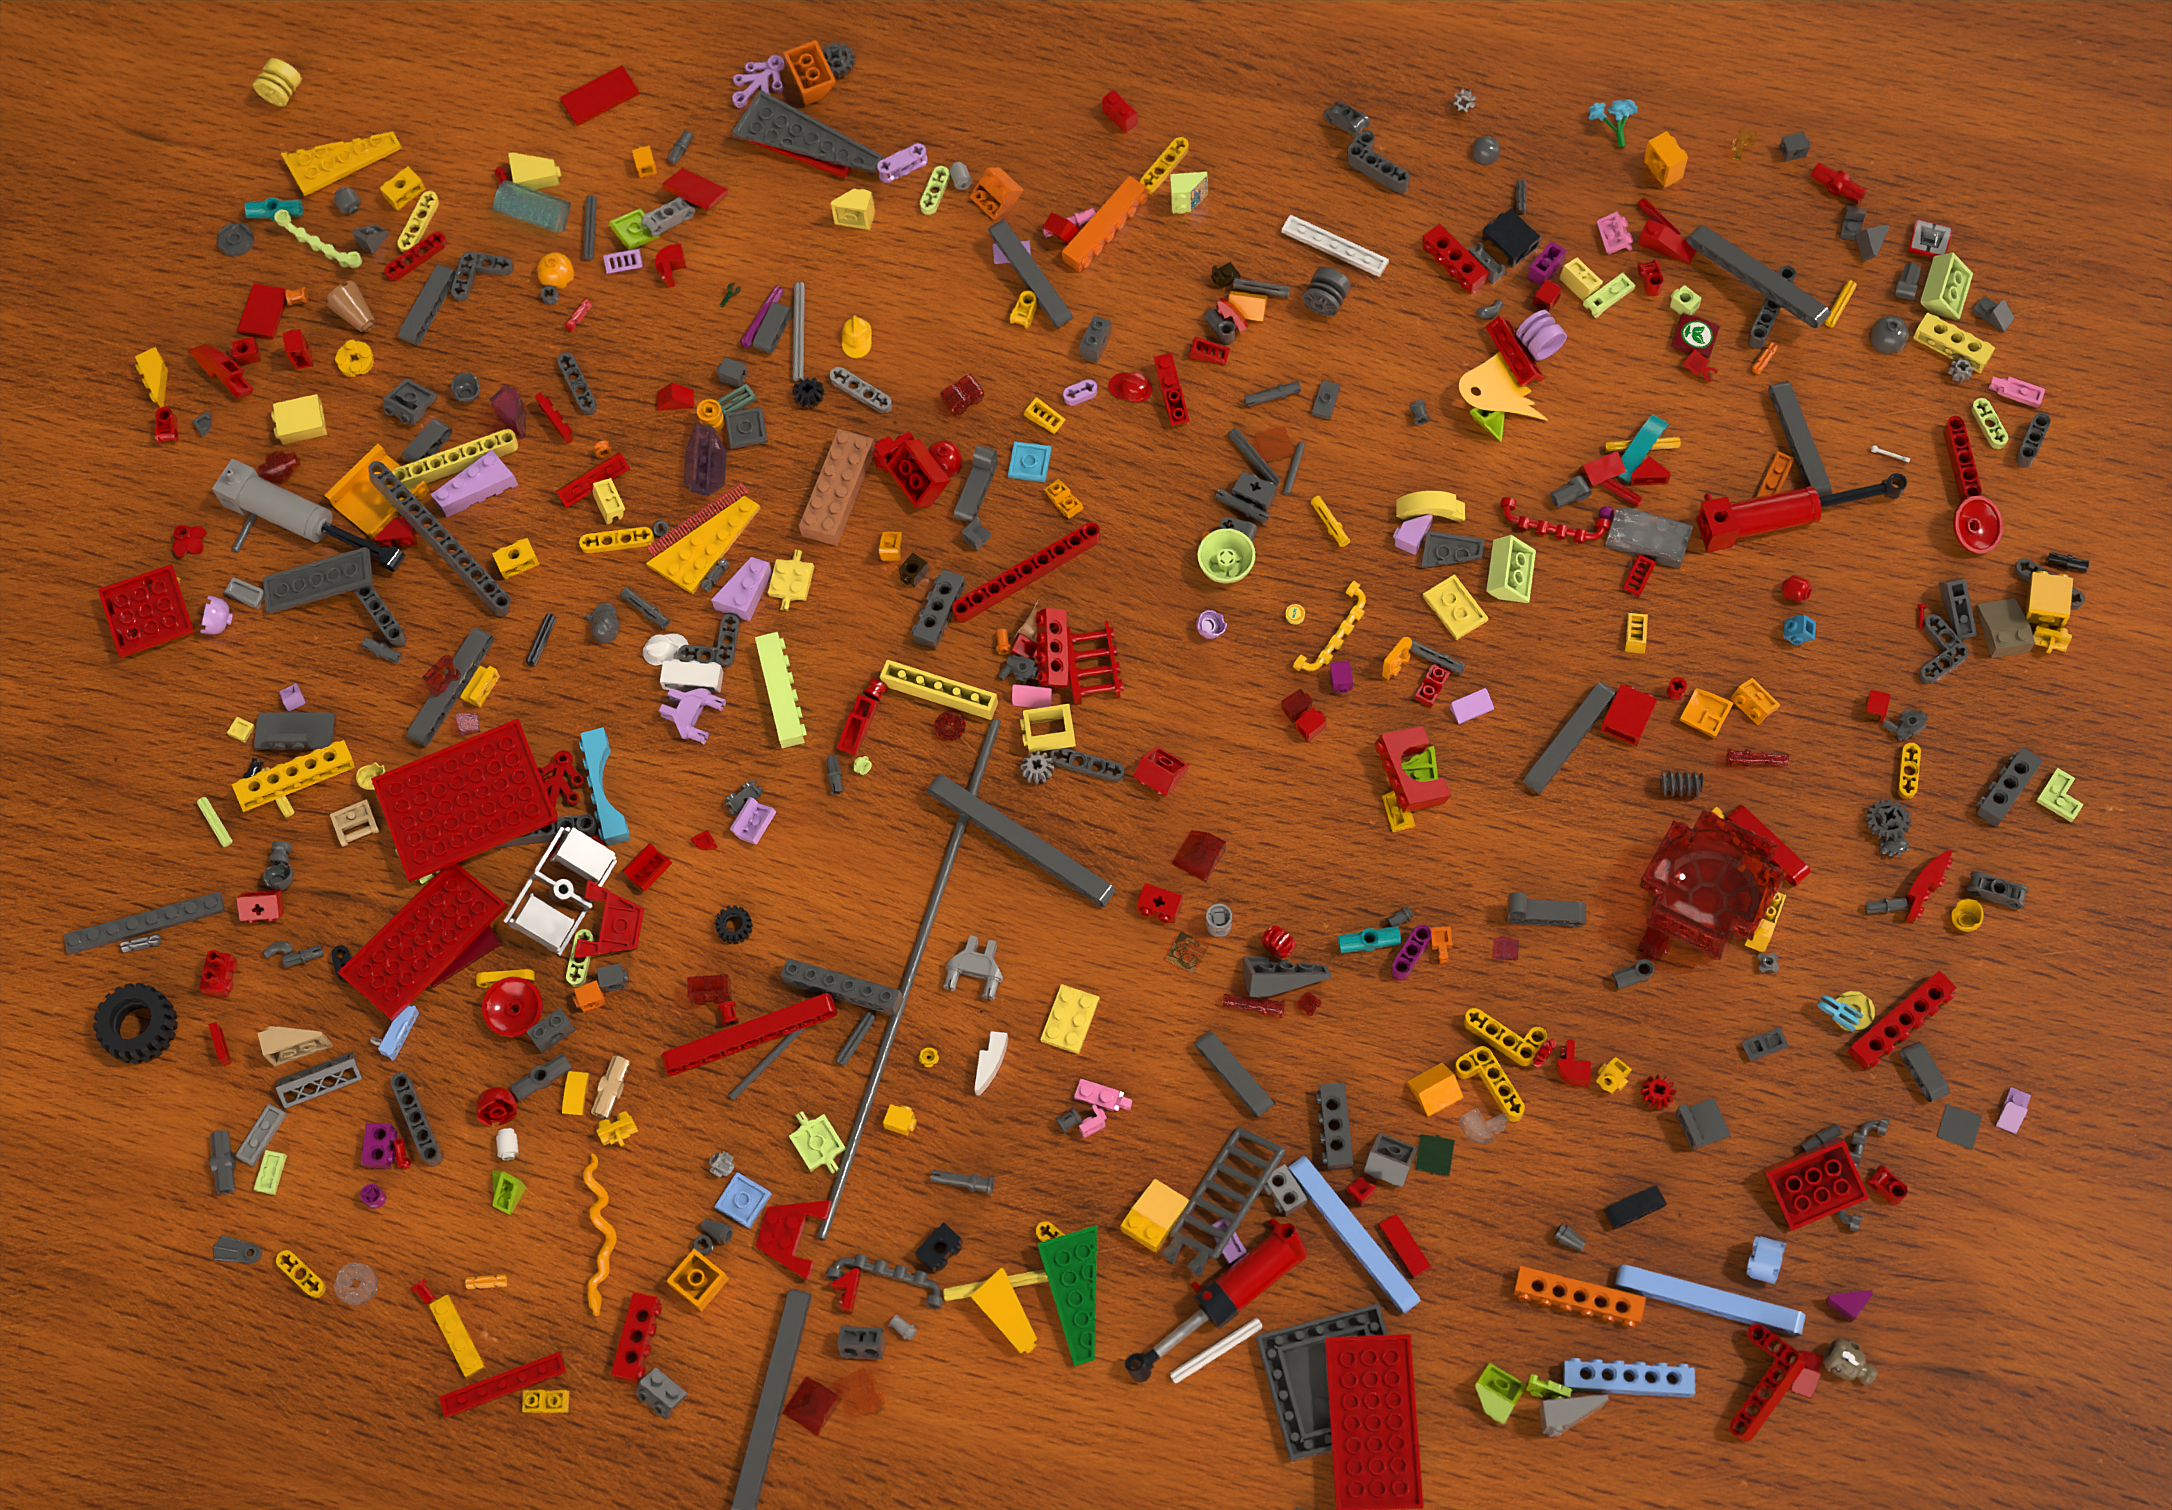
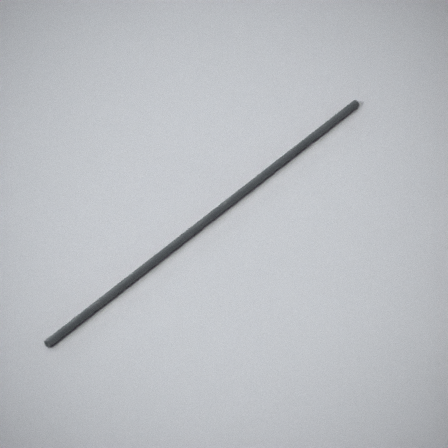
[816,719,1001,1241]

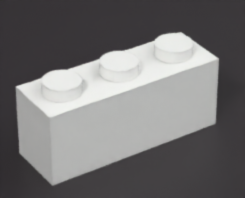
[660,659,724,694]

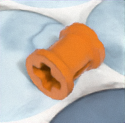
[286,287,308,306]

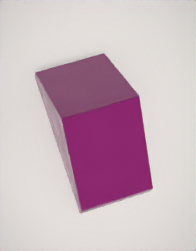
[1826,1290,1873,1322]

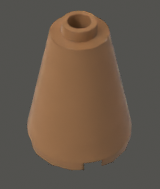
[325,280,375,332]

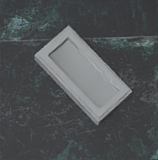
[224,577,265,609]

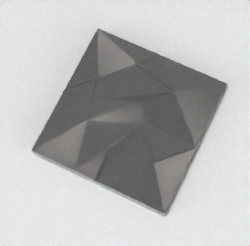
[1256,1303,1388,1463]

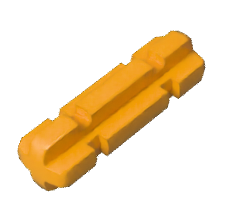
[465,1274,507,1289]

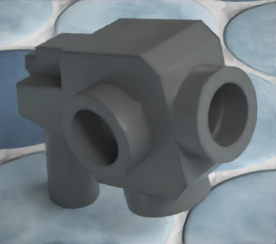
[998,655,1038,683]
[1883,709,1928,741]

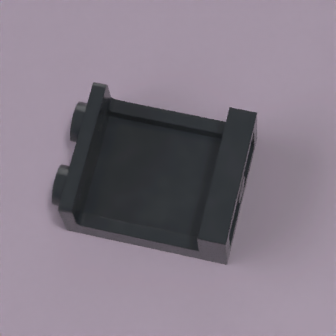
[1482,209,1541,268]

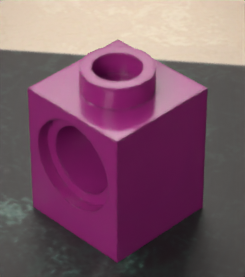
[1329,661,1353,693]

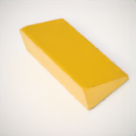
[1382,790,1415,832]

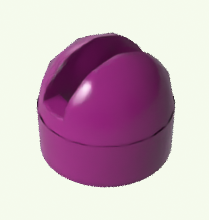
[1599,506,1614,521]

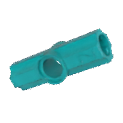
[245,197,303,221]
[1338,926,1401,954]

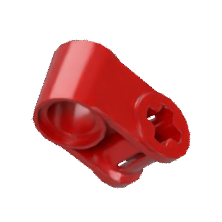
[1637,259,1664,296]
[155,406,179,444]
[1866,1165,1908,1205]

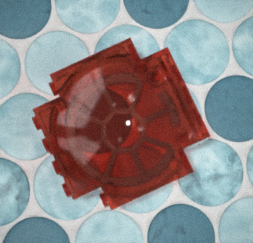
[1640,810,1786,960]

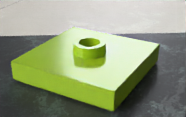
[609,209,660,250]

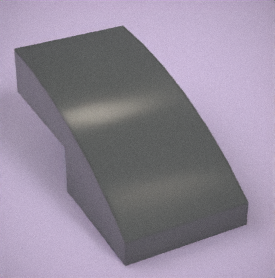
[1741,1027,1789,1062]

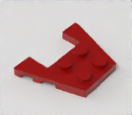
[574,880,644,958]
[755,1200,833,1281]

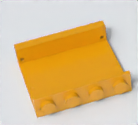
[324,444,429,541]

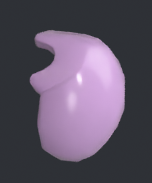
[1196,610,1227,639]

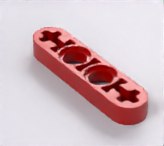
[384,231,447,281]

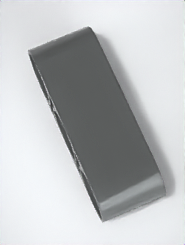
[753,302,792,354]
[2015,413,2051,468]
[402,418,452,464]
[1900,1041,1950,1103]

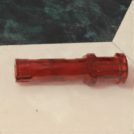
[1726,748,1789,767]
[1223,994,1285,1018]

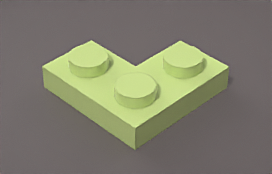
[2036,768,2084,822]

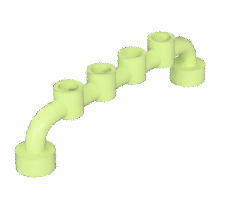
[275,210,362,268]

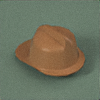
[1014,598,1039,641]

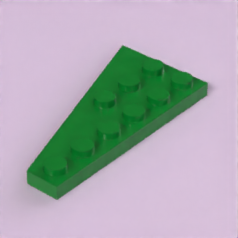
[1037,1225,1097,1367]

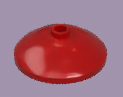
[1953,496,2003,554]
[482,977,543,1037]

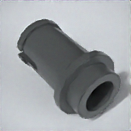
[1386,906,1414,927]

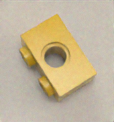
[380,167,426,211]
[492,538,539,580]

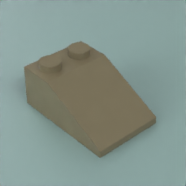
[1976,598,2035,658]

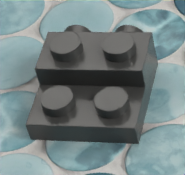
[383,378,437,425]

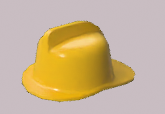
[842,315,872,358]

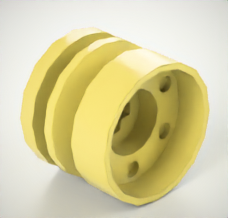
[253,58,302,106]

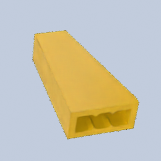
[971,1267,1037,1354]

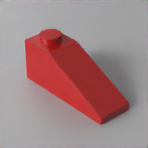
[1638,219,1697,265]

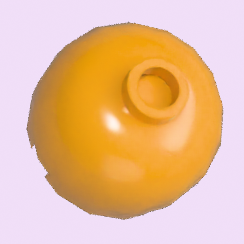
[537,252,575,290]

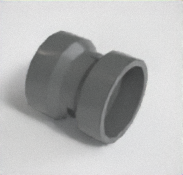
[269,841,292,866]

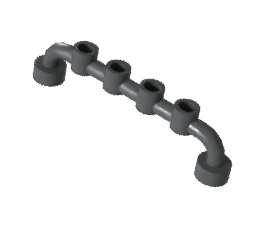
[1837,1117,1890,1232]
[825,1254,944,1309]

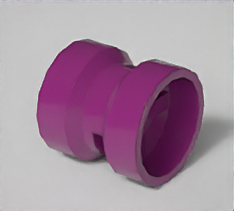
[360,1184,386,1209]

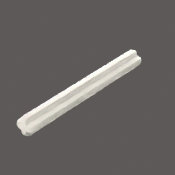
[1170,1318,1262,1383]

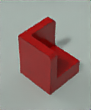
[1866,690,1891,722]
[1346,1176,1377,1207]

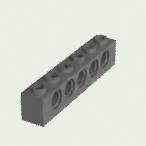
[780,958,904,1017]

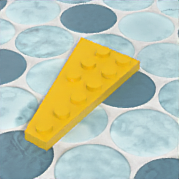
[281,132,402,196]

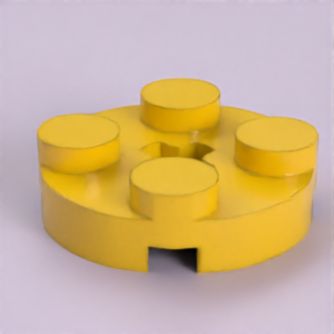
[335,340,374,377]

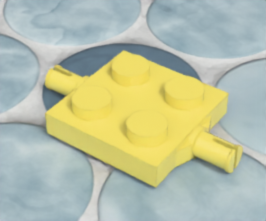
[768,549,814,611]

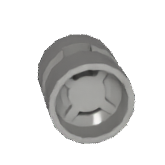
[1206,903,1232,937]

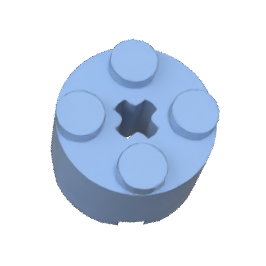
[1746,1236,1786,1285]

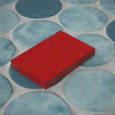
[662,168,728,210]
[237,283,287,339]

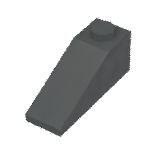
[1939,577,1977,639]

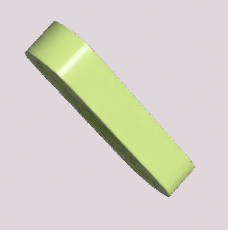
[920,166,950,215]
[1971,398,2008,449]
[566,929,594,987]

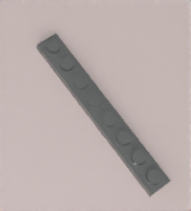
[64,892,225,955]

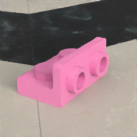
[1597,212,1633,254]

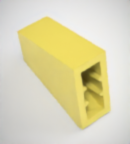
[508,153,562,193]

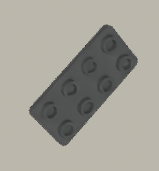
[254,712,335,751]

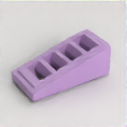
[603,249,643,274]

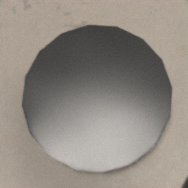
[217,223,254,257]

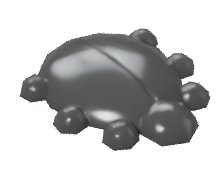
[1879,836,1910,856]

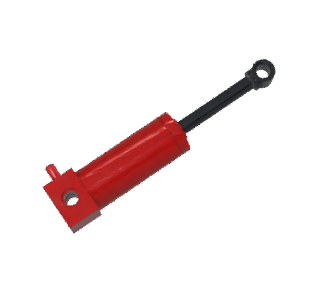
[1696,473,1907,553]

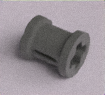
[1409,400,1430,425]
[1055,1107,1082,1134]

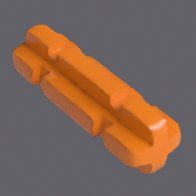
[1751,342,1778,375]

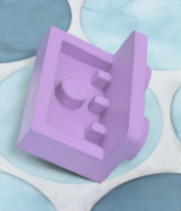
[730,797,776,845]

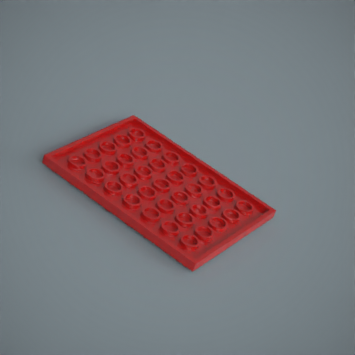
[371,718,558,882]

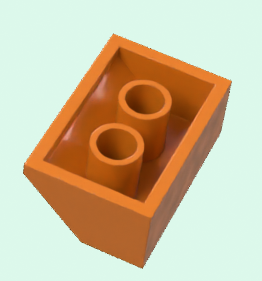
[783,40,836,106]

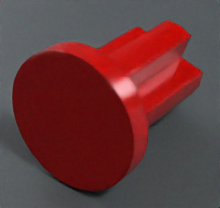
[410,1278,436,1305]

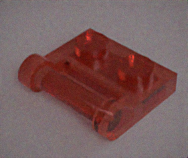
[422,655,461,697]

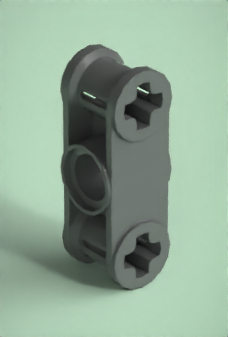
[1323,101,1370,136]
[1966,871,2029,910]

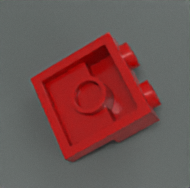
[871,431,914,474]

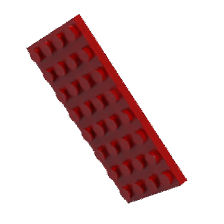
[337,863,508,1021]
[1325,1334,1424,1510]

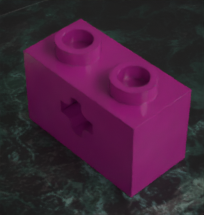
[1528,241,1567,286]

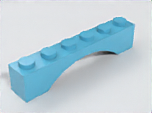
[579,727,631,846]

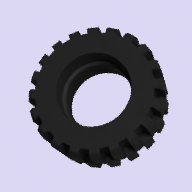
[93,983,178,1064]

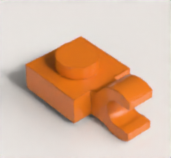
[1430,926,1453,964]

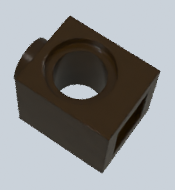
[898,553,929,587]

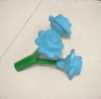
[1588,99,1638,148]

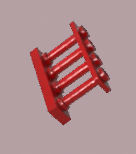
[1067,621,1124,705]

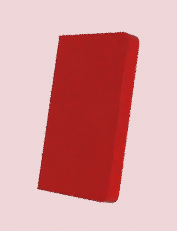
[1579,451,1626,486]

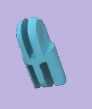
[1817,995,1863,1032]

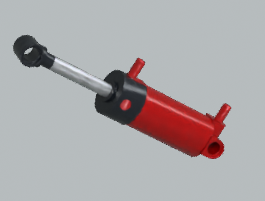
[1125,1218,1308,1383]

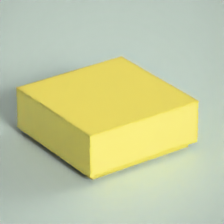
[227,717,255,743]

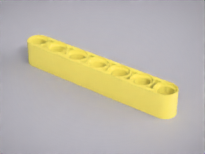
[392,429,518,490]

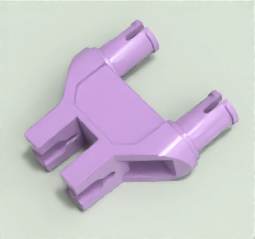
[659,688,726,744]

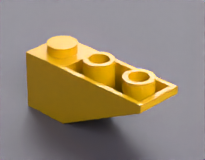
[135,347,168,407]
[1745,888,1786,953]

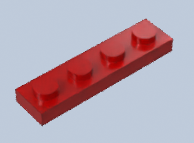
[555,452,630,508]

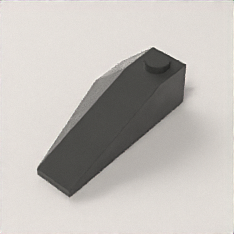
[1243,956,1331,998]

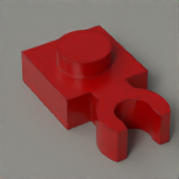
[1683,349,1718,381]

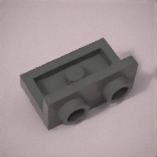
[636,1367,687,1419]

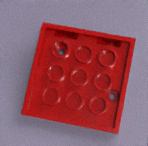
[97,564,195,658]

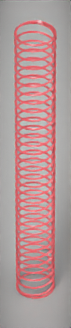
[647,482,748,557]

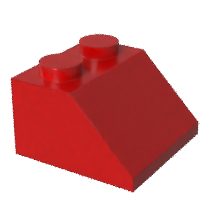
[1133,746,1190,796]

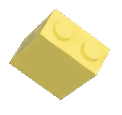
[271,394,327,445]

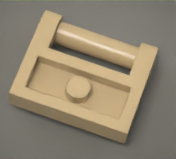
[330,799,380,847]

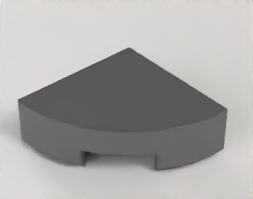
[192,411,212,437]

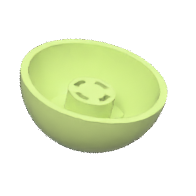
[1198,529,1255,584]

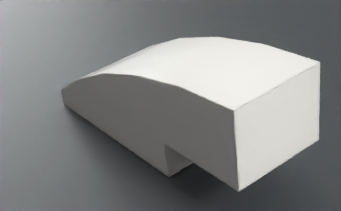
[974,1031,1008,1095]

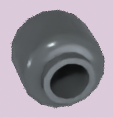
[334,187,361,215]

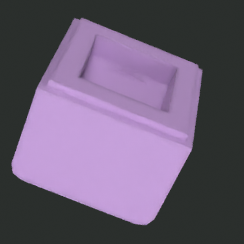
[279,683,306,711]

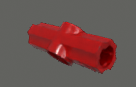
[1810,162,1867,204]

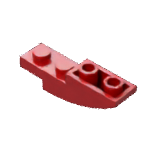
[189,344,254,399]
[1153,352,1190,426]
[1905,850,1953,924]

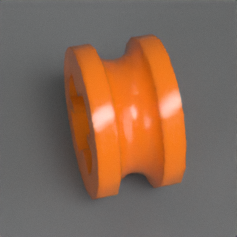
[593,441,612,458]

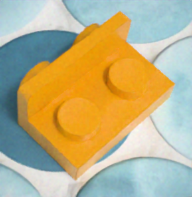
[1731,678,1780,725]

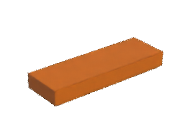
[1756,451,1795,497]

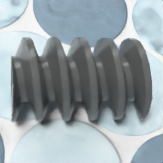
[1660,771,1703,797]

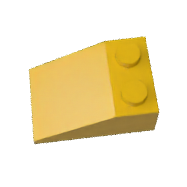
[1121,1179,1189,1253]

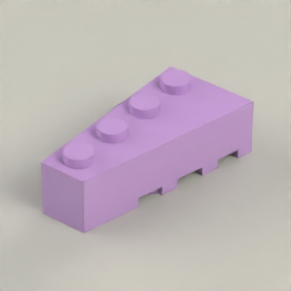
[431,450,519,517]

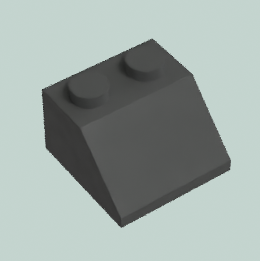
[1364,1133,1418,1187]

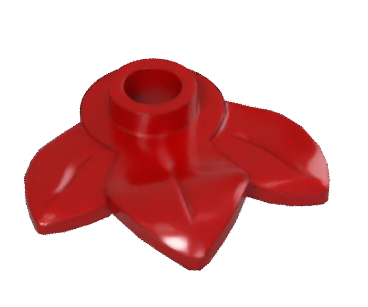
[172,525,207,558]

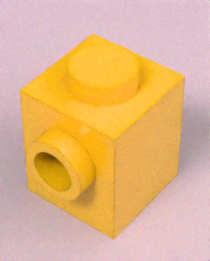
[883,1104,917,1136]

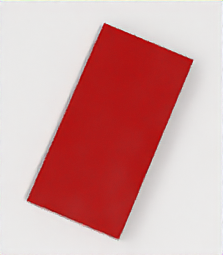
[559,65,640,126]

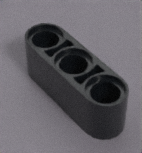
[1603,1185,1667,1230]

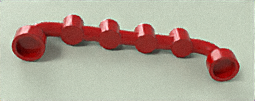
[1500,497,1611,544]

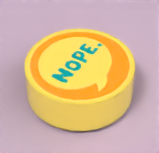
[1286,604,1305,625]

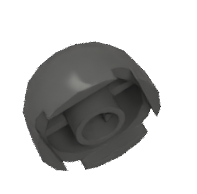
[1869,316,1909,354]

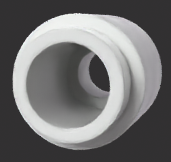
[496,1128,519,1161]

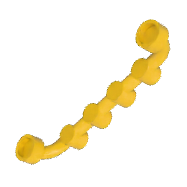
[1293,581,1366,671]

